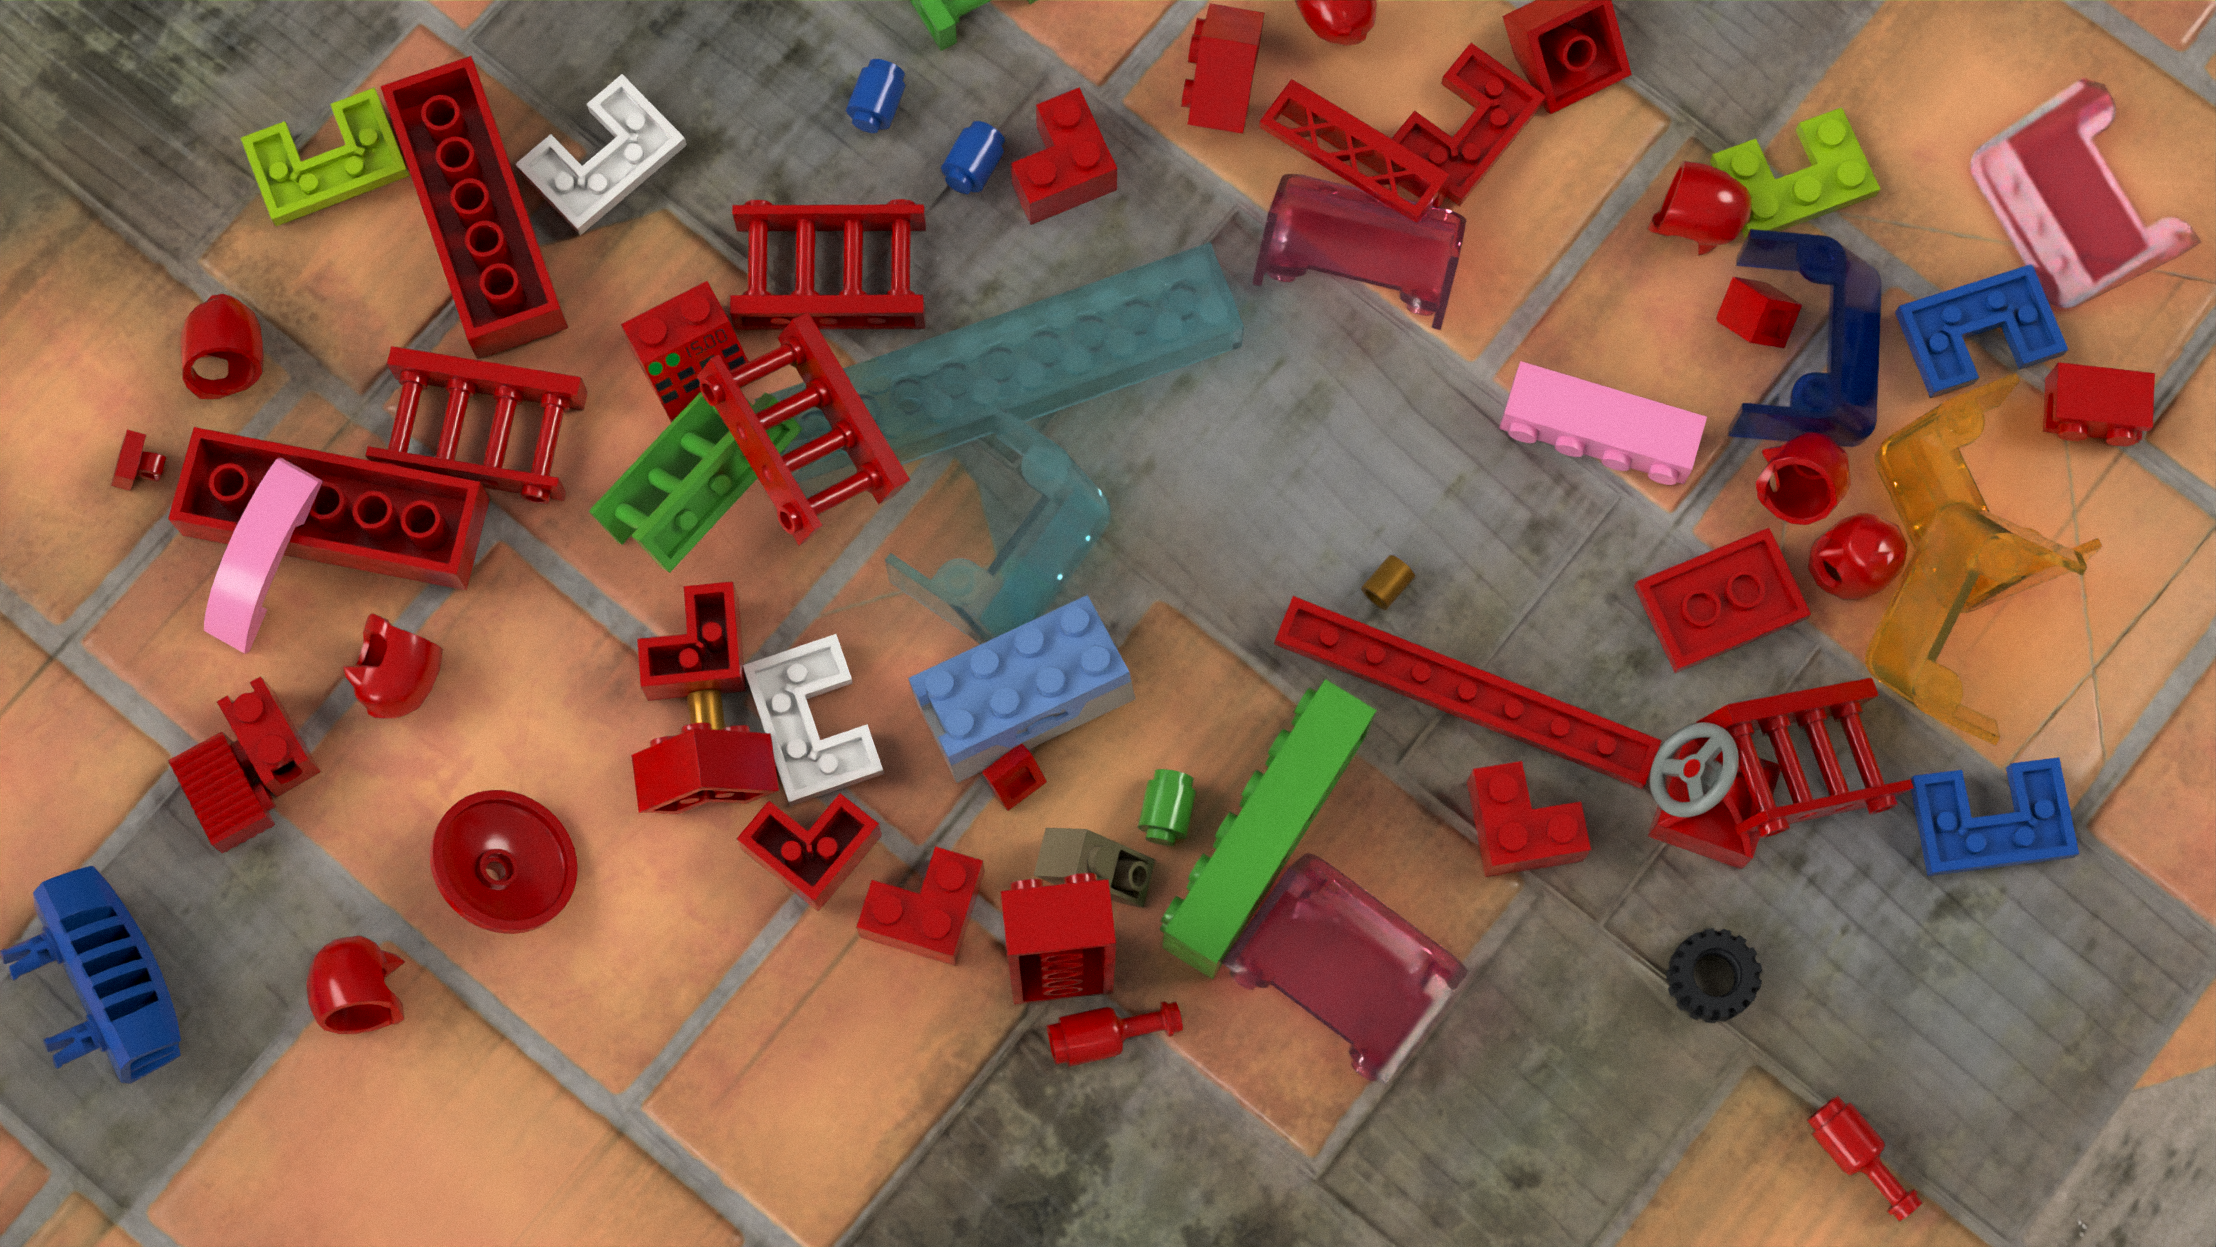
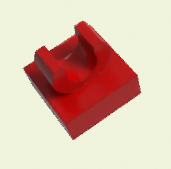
[111,429,166,491]
[982,744,1047,811]

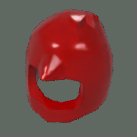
[1295,0,1377,46]
[1648,161,1752,256]
[181,294,264,399]
[1756,432,1851,525]
[1808,513,1908,600]
[343,613,443,719]
[306,935,405,1034]

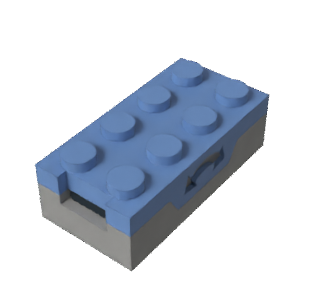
[908,595,1135,783]

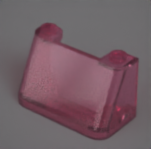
[1221,853,1467,1085]

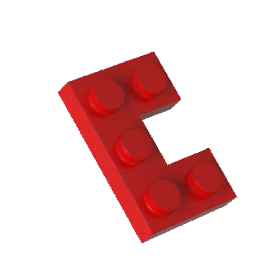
[1391,43,1546,207]

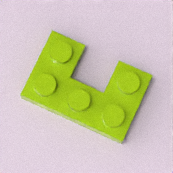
[240,87,410,226]
[1710,107,1880,243]

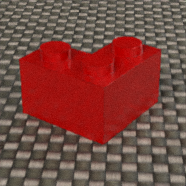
[1181,3,1265,134]
[1011,87,1118,225]
[637,581,746,701]
[631,722,779,814]
[1467,761,1591,877]
[737,793,882,912]
[856,846,985,966]

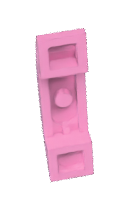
[204,458,323,654]

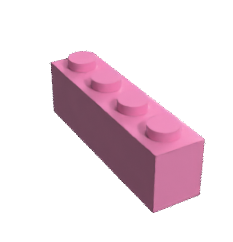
[1499,361,1707,485]

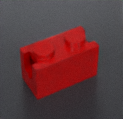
[2043,362,2155,447]
[217,676,321,797]

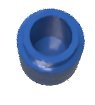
[846,59,905,133]
[941,121,1005,194]

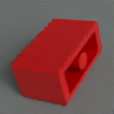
[168,732,276,853]

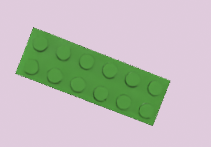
[1160,679,1377,980]

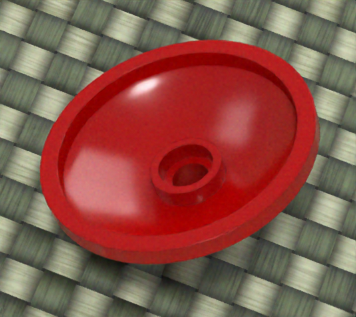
[429,790,578,934]

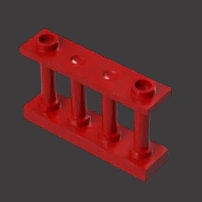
[730,199,926,330]
[697,312,910,546]
[365,346,588,504]
[1696,677,1914,838]

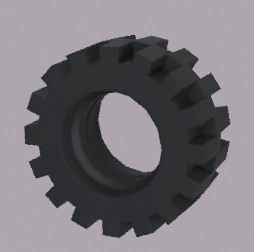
[1666,928,1762,1023]

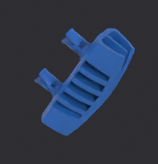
[0,866,181,1084]

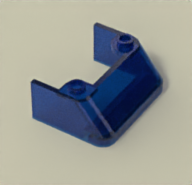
[1728,229,1882,447]

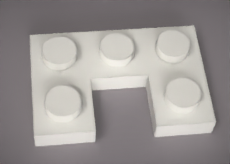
[515,74,687,236]
[743,634,884,806]

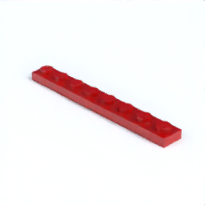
[1274,596,1662,789]

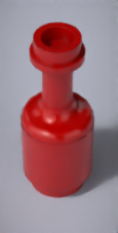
[1047,1001,1183,1067]
[1807,1095,1923,1222]

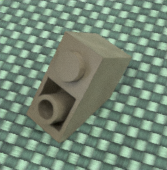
[1034,828,1155,907]

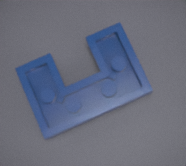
[1895,264,2068,398]
[1910,757,2079,876]

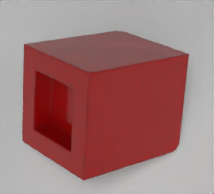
[1716,277,1802,348]

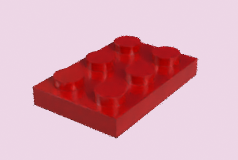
[1634,528,1811,673]

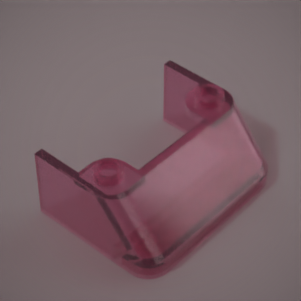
[1252,174,1467,330]

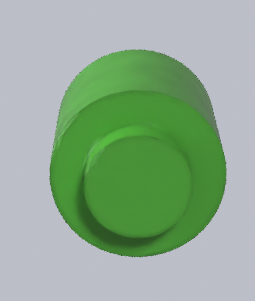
[1138,769,1196,846]

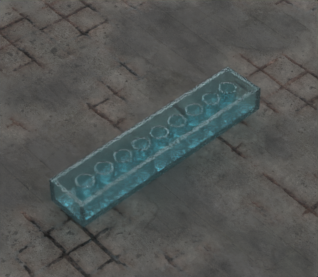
[754,242,1244,498]

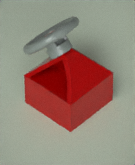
[1648,722,1781,869]

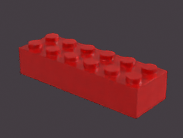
[380,56,568,360]
[168,427,490,591]
[1000,873,1116,1005]

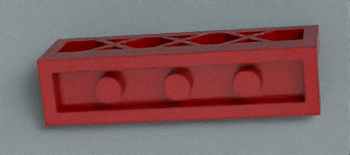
[1259,79,1450,224]

